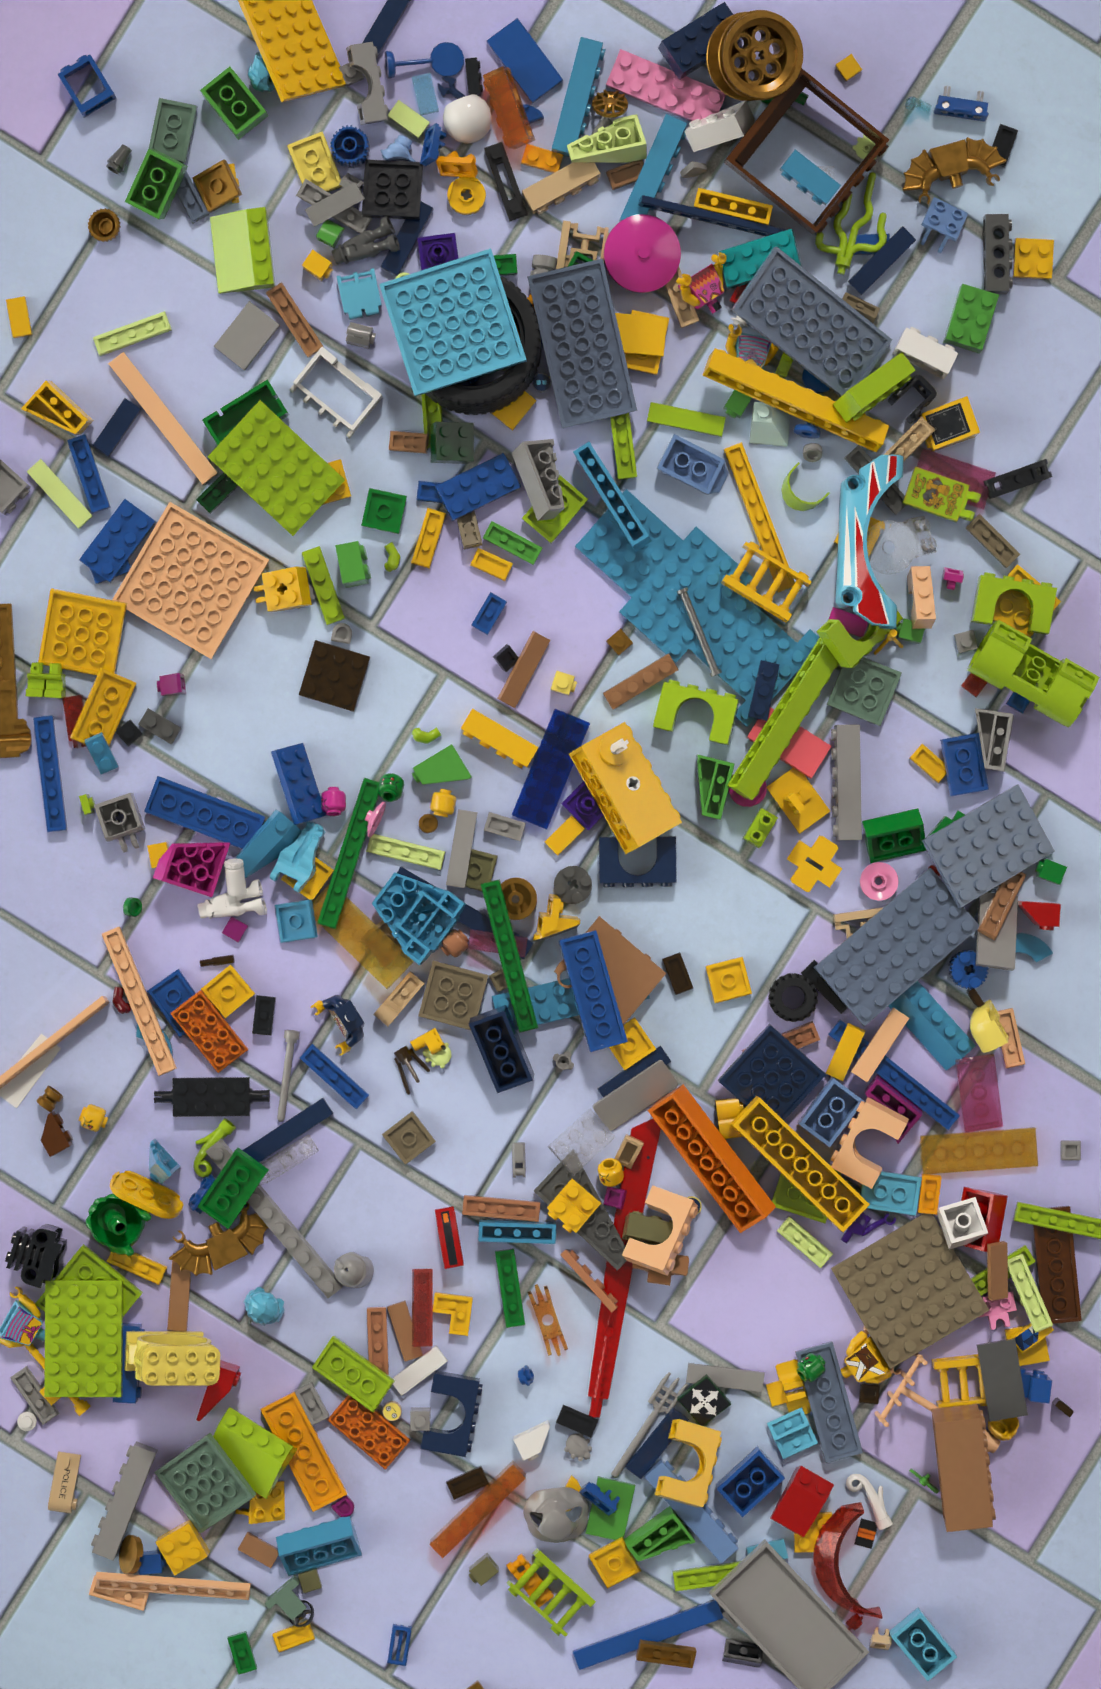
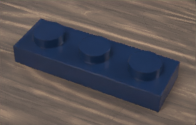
[748,660,780,721]

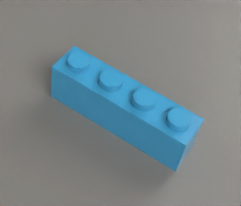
[478,1220,556,1244]

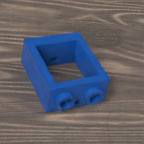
[58,55,116,118]

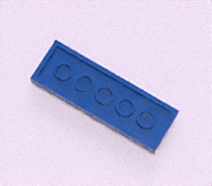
[144,776,266,849]
[559,930,628,1052]

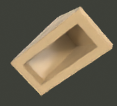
[614,1134,644,1169]

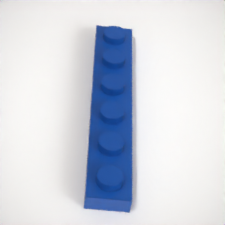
[33,715,67,832]

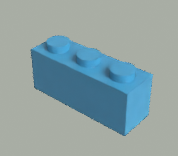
[779,149,841,206]

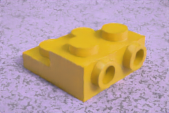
[547,1178,601,1233]

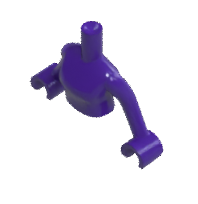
[841,1212,896,1244]

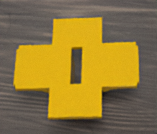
[787,835,842,892]
[766,1359,811,1414]

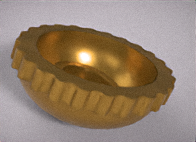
[88,208,121,242]

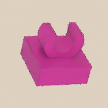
[942,567,964,590]

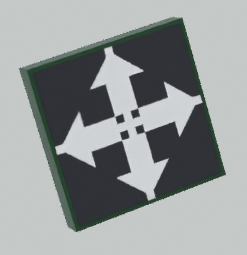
[677,1374,731,1426]

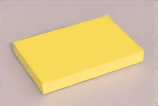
[287,131,342,192]

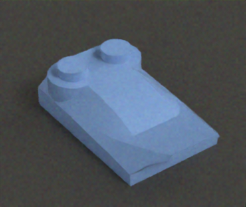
[657,434,729,495]

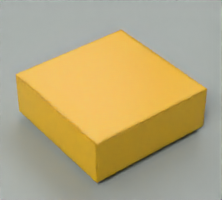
[835,54,862,81]

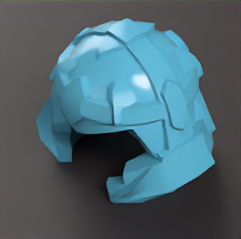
[248,52,275,92]
[244,1287,285,1326]

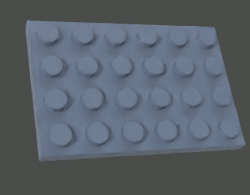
[922,784,1055,908]

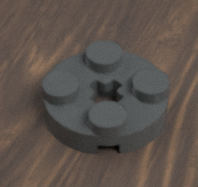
[554,866,592,904]

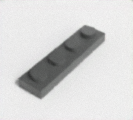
[844,445,906,515]

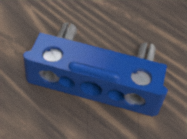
[934,86,989,121]

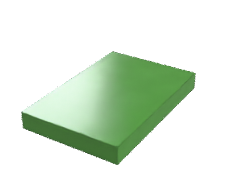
[585,1476,635,1540]

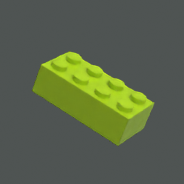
[833,352,916,423]

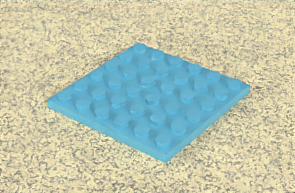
[379,248,527,397]

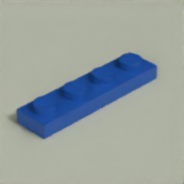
[67,434,111,514]
[300,1044,369,1109]

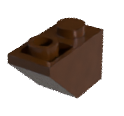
[41,1111,73,1157]

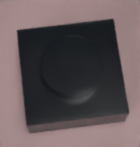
[493,644,519,672]
[116,719,143,746]

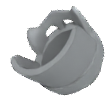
[334,1252,374,1288]

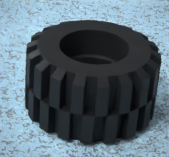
[768,973,818,1022]

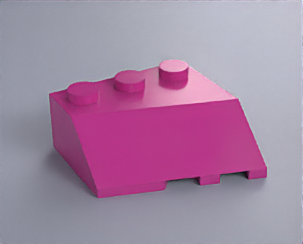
[153,842,230,897]

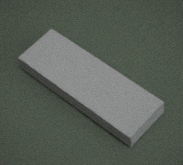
[305,181,365,227]
[10,1366,59,1425]

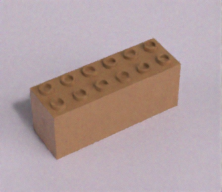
[931,1404,996,1532]

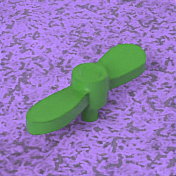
[909,1469,939,1494]

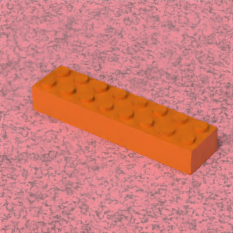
[647,1084,776,1233]

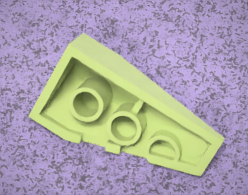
[567,114,647,163]

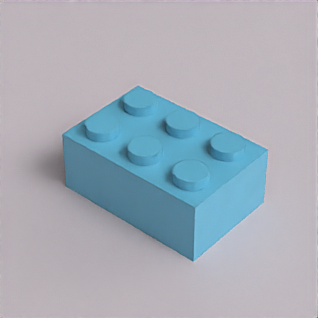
[889,1607,957,1681]

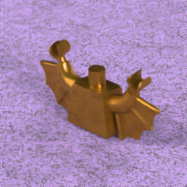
[902,137,1006,204]
[169,1202,269,1276]

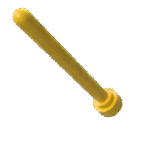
[24,1343,91,1416]

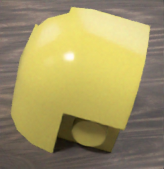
[970,1000,1009,1053]

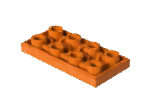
[170,990,248,1073]
[327,1395,411,1470]

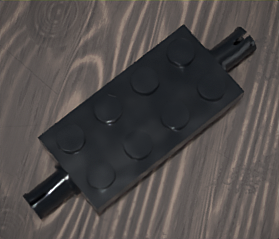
[154,1077,270,1117]

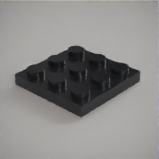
[362,159,423,220]

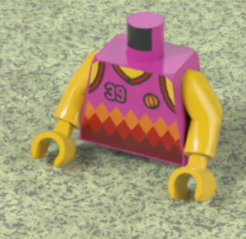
[676,252,727,314]

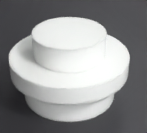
[17,1412,37,1431]

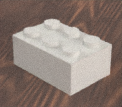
[892,327,958,379]

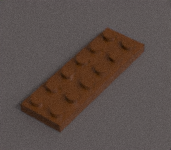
[1032,1205,1082,1324]

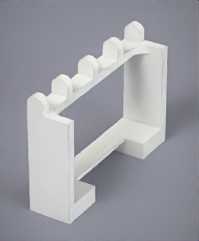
[289,347,383,438]

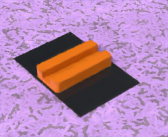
[854,1518,877,1549]

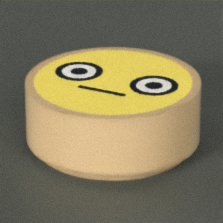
[382,1401,402,1421]

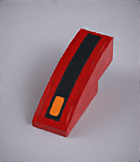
[435,1206,464,1269]

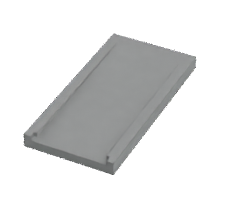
[709,1539,869,1689]

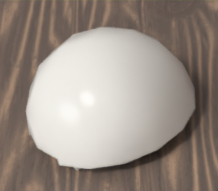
[443,94,492,144]

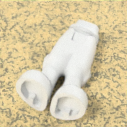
[198,879,267,919]

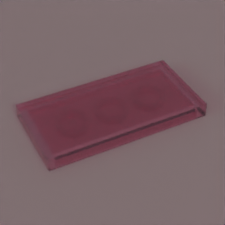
[917,449,996,510]
[955,1054,1003,1133]

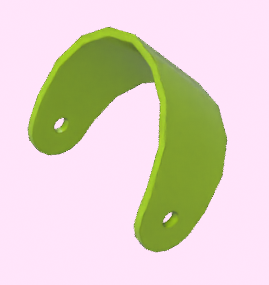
[781,462,830,511]

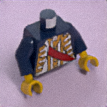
[310,995,365,1055]

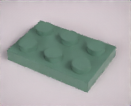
[149,98,197,164]

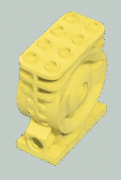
[124,1331,221,1386]

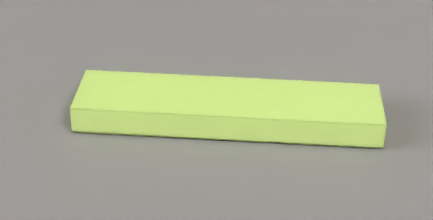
[93,311,172,356]
[27,459,93,529]
[366,834,445,870]
[1008,1254,1053,1333]

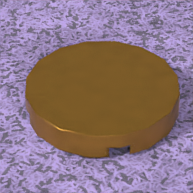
[119,1535,143,1574]

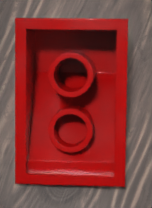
[196,1360,241,1421]
[770,1466,834,1538]

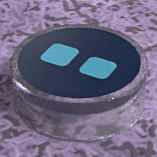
[532,373,551,393]

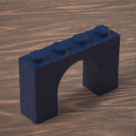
[599,836,677,887]
[420,1370,483,1457]

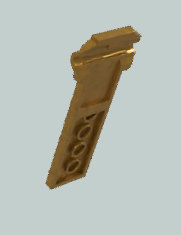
[0,603,32,758]

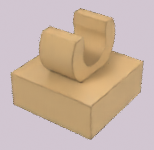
[869,1627,892,1650]

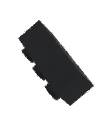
[465,57,483,96]

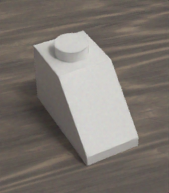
[513,1420,550,1461]

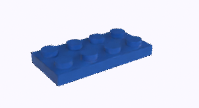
[435,453,521,521]
[79,499,156,583]
[271,743,327,825]

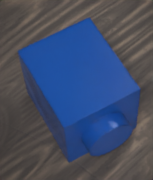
[139,1550,167,1575]

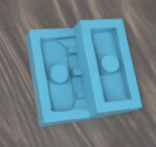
[767,1407,818,1459]

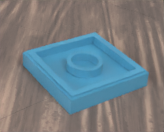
[275,899,318,943]

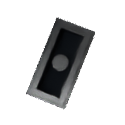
[722,1639,763,1668]

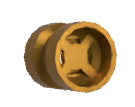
[36,1085,63,1112]

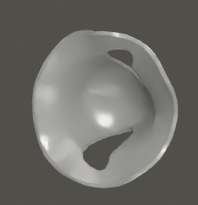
[523,1487,589,1543]

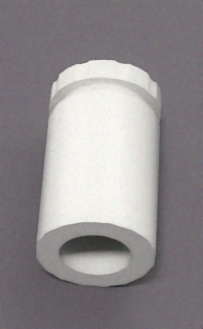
[224,858,247,896]

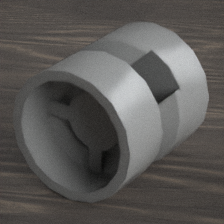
[530,254,557,276]

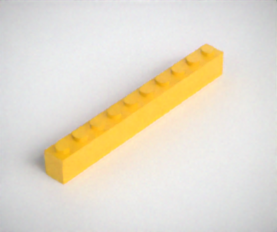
[702,348,889,452]

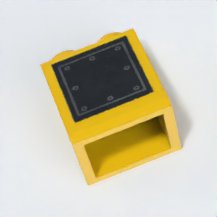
[918,396,980,452]

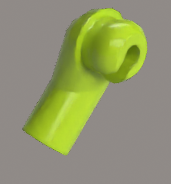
[384,542,401,572]
[412,727,441,744]

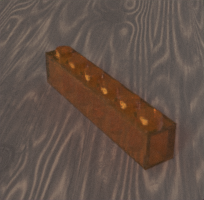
[429,1460,526,1558]

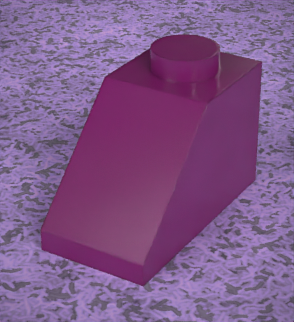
[157,673,186,696]

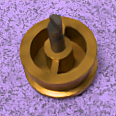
[501,877,537,920]

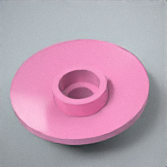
[365,802,386,837]
[860,862,898,901]

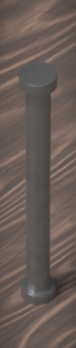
[677,587,722,677]

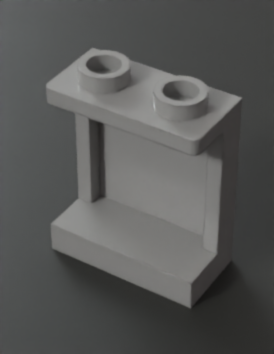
[0,459,30,515]

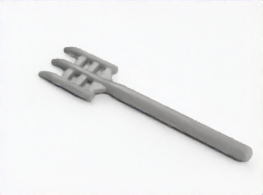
[611,1372,688,1478]

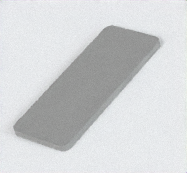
[593,1060,678,1131]

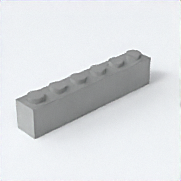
[831,725,862,840]
[91,1441,157,1561]

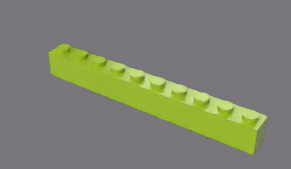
[727,638,839,800]

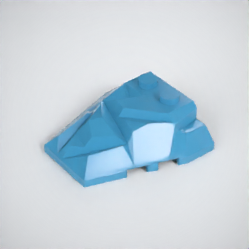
[372,872,466,965]

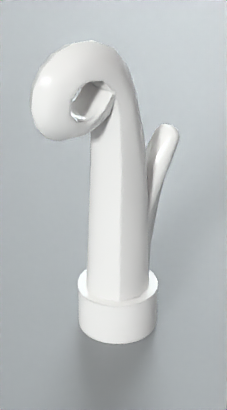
[846,1474,893,1530]

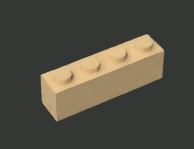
[522,162,601,214]

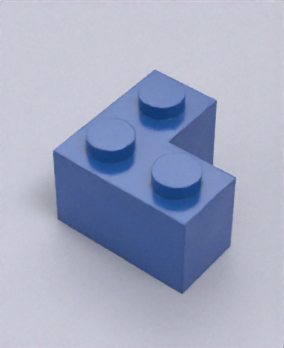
[1020,1368,1052,1404]

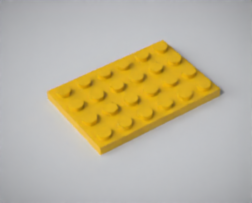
[238,0,346,103]

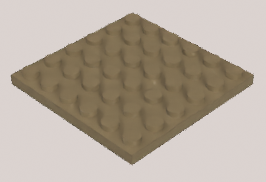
[831,1213,990,1369]

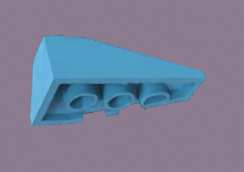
[236,810,302,878]
[149,1139,181,1184]

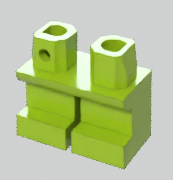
[25,662,66,698]
[742,807,778,848]

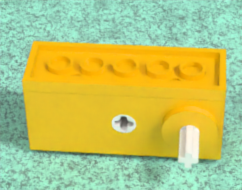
[569,722,682,854]

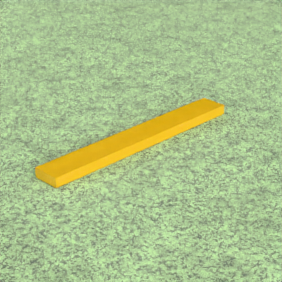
[724,442,795,593]

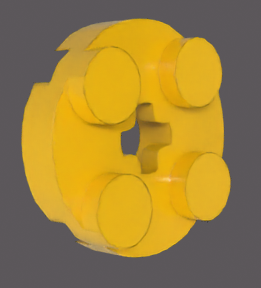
[447,177,486,215]

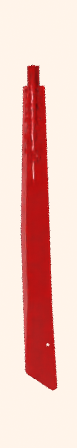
[588,1119,661,1418]

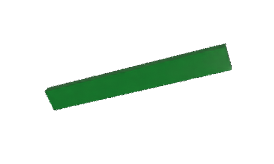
[317,778,379,930]
[481,879,538,1033]

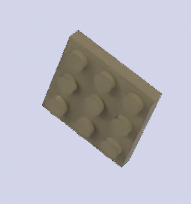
[418,960,489,1030]

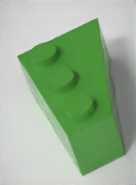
[696,754,735,820]

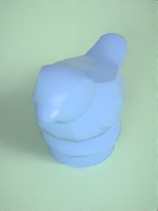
[380,135,416,162]

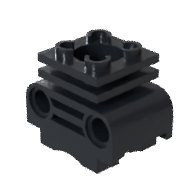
[5,1224,67,1288]

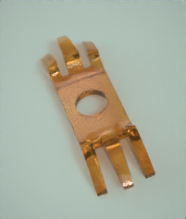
[527,1284,568,1356]

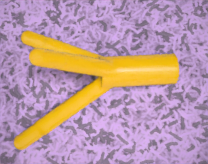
[873,629,903,655]

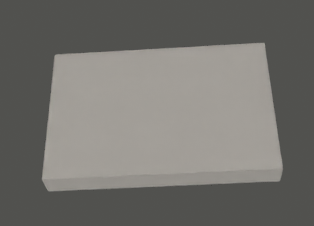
[214,301,280,371]

